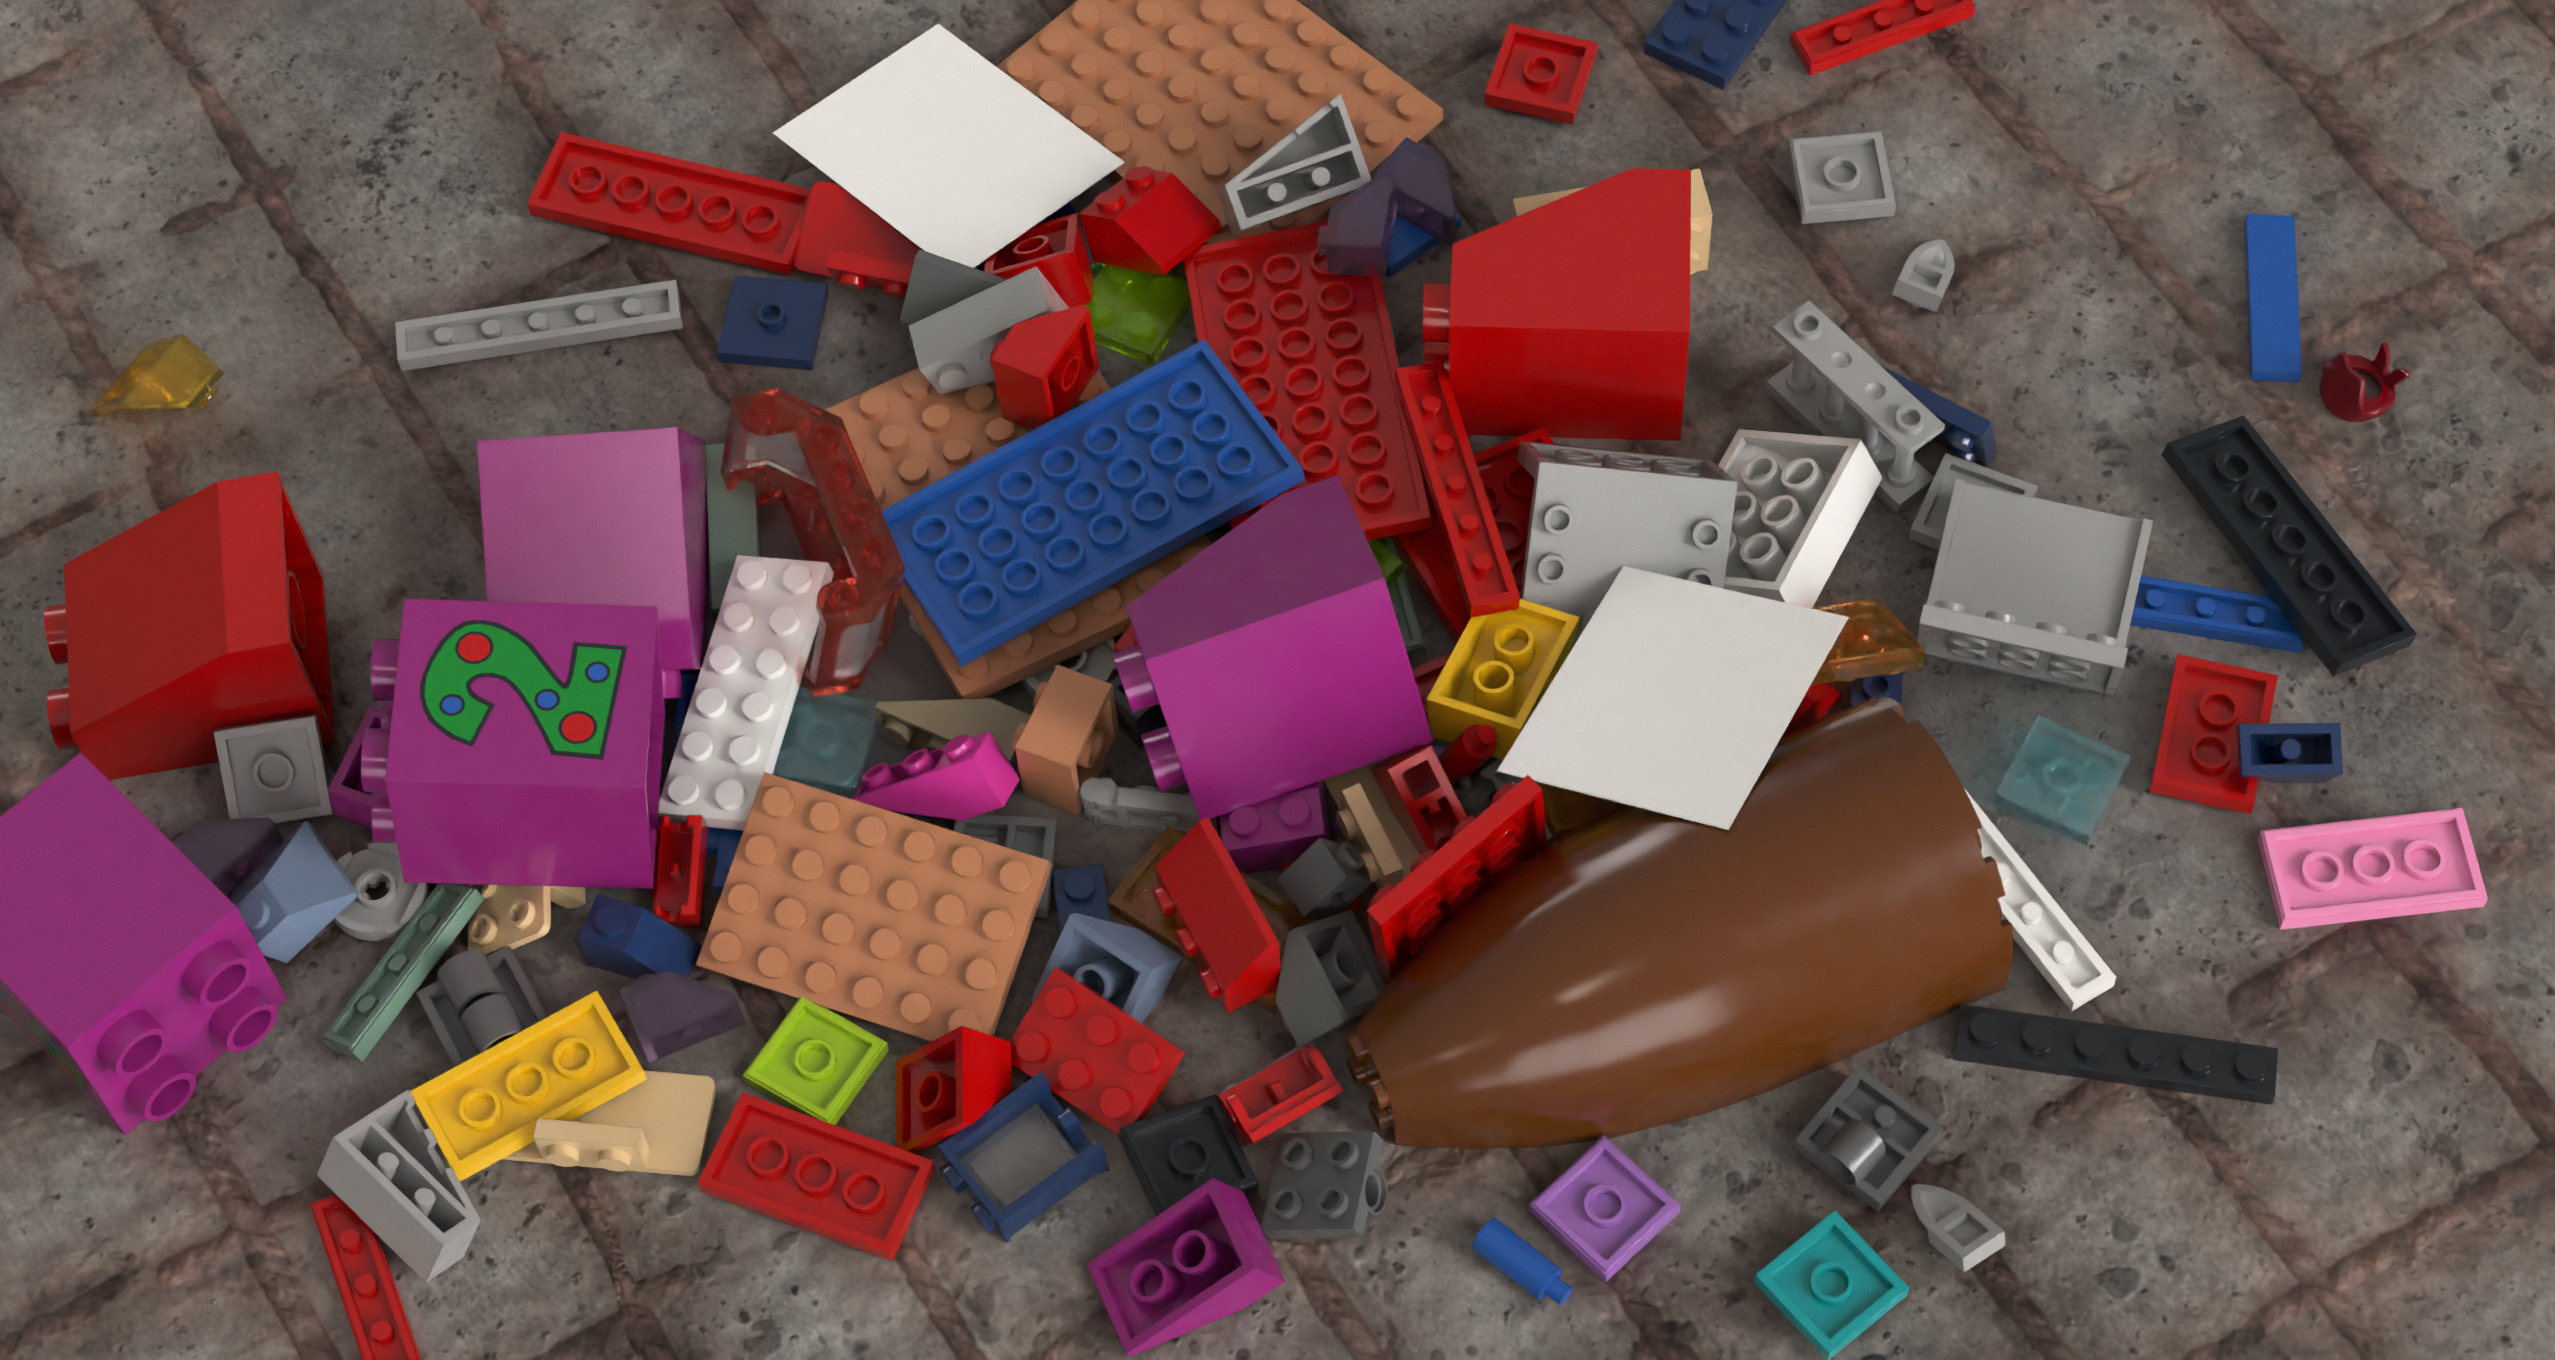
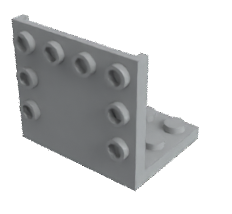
[1517,441,1738,645]
[1916,478,2153,697]

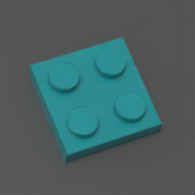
[1754,1210,1909,1360]

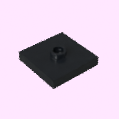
[1118,1094,1259,1216]

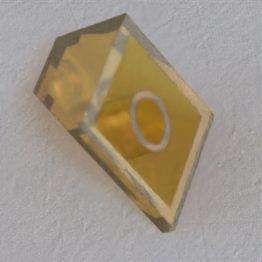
[89,334,224,417]

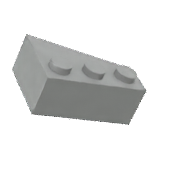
[1217,94,1373,235]
[909,266,1069,394]

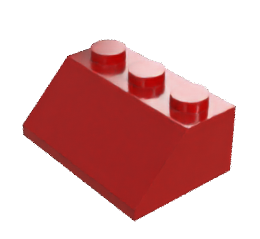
[1152,817,1281,1013]

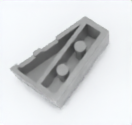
[317,1089,481,1283]

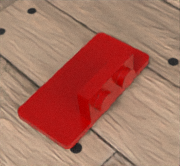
[794,181,983,299]

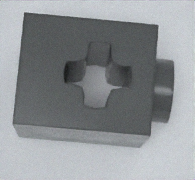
[1277,838,1373,920]

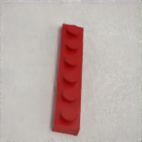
[1394,361,1520,618]

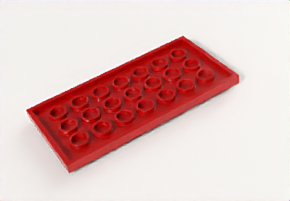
[1183,213,1432,541]

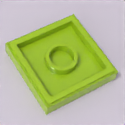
[743,996,889,1125]

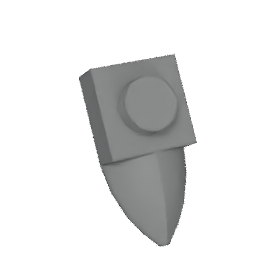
[1892,239,1955,312]
[1911,1184,2006,1272]

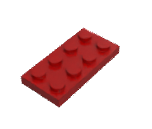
[697,1092,936,1261]

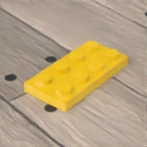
[410,991,647,1182]

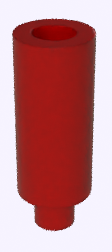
[1437,725,1497,789]

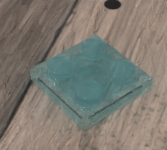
[773,687,879,797]
[1993,715,2131,846]

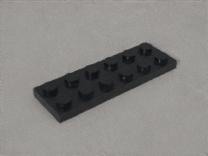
[2162,416,2417,677]

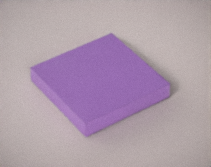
[1529,1135,1681,1282]

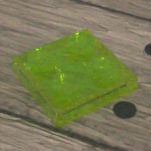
[1085,265,1191,366]

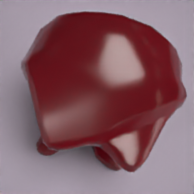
[2319,343,2409,422]

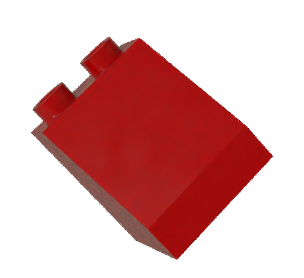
[1423,168,1691,441]
[44,471,336,781]

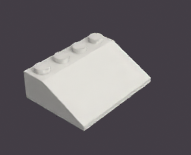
[1718,429,1882,609]

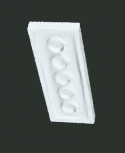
[658,555,834,831]

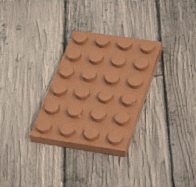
[696,772,1053,1042]

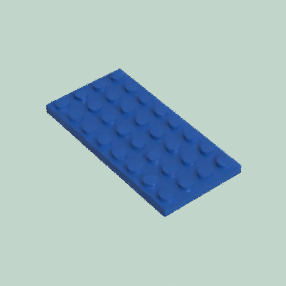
[865,339,1305,667]

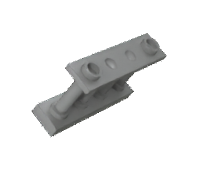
[1765,301,1945,515]

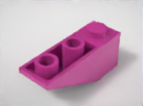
[852,731,1020,821]

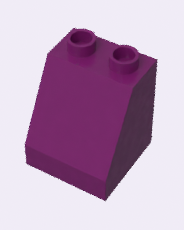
[476,427,708,699]
[1112,475,1434,820]

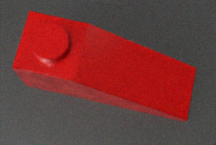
[1370,745,1467,855]

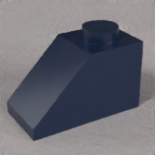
[2236,723,2343,783]
[577,894,702,993]

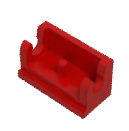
[651,815,709,928]
[1217,1044,1344,1147]

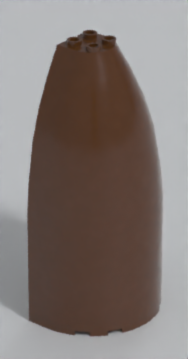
[1345,697,2013,1149]

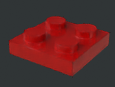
[1484,23,1598,125]

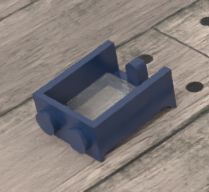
[938,1072,1110,1243]

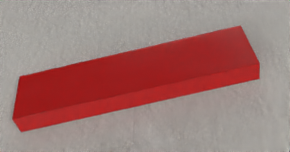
[1790,0,1976,76]
[309,1194,422,1360]

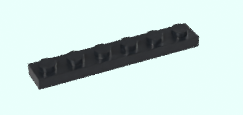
[1953,1004,2278,1105]

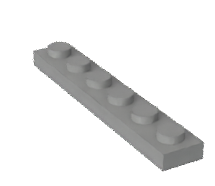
[395,280,683,371]

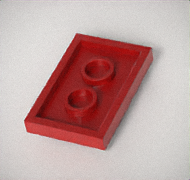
[2149,654,2278,814]
[1010,967,1186,1135]

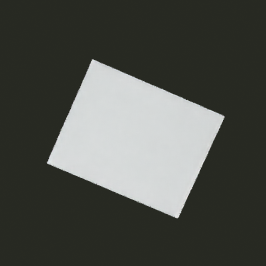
[773,24,1125,268]
[1497,566,1849,830]

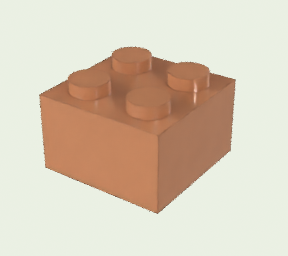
[1012,665,1119,815]

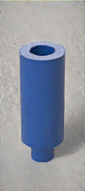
[1471,1217,1573,1306]

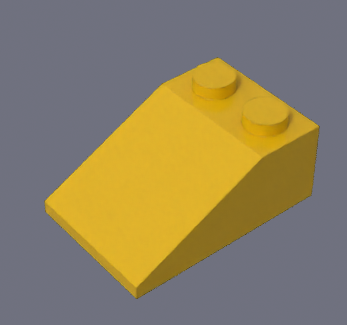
[1426,599,1580,760]

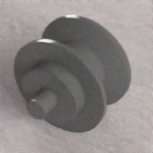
[1454,776,1495,818]

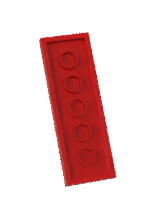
[527,132,811,275]

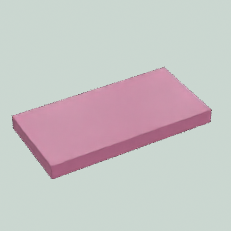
[2257,808,2488,930]

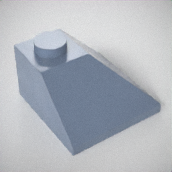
[231,821,358,964]
[1030,913,1181,1022]

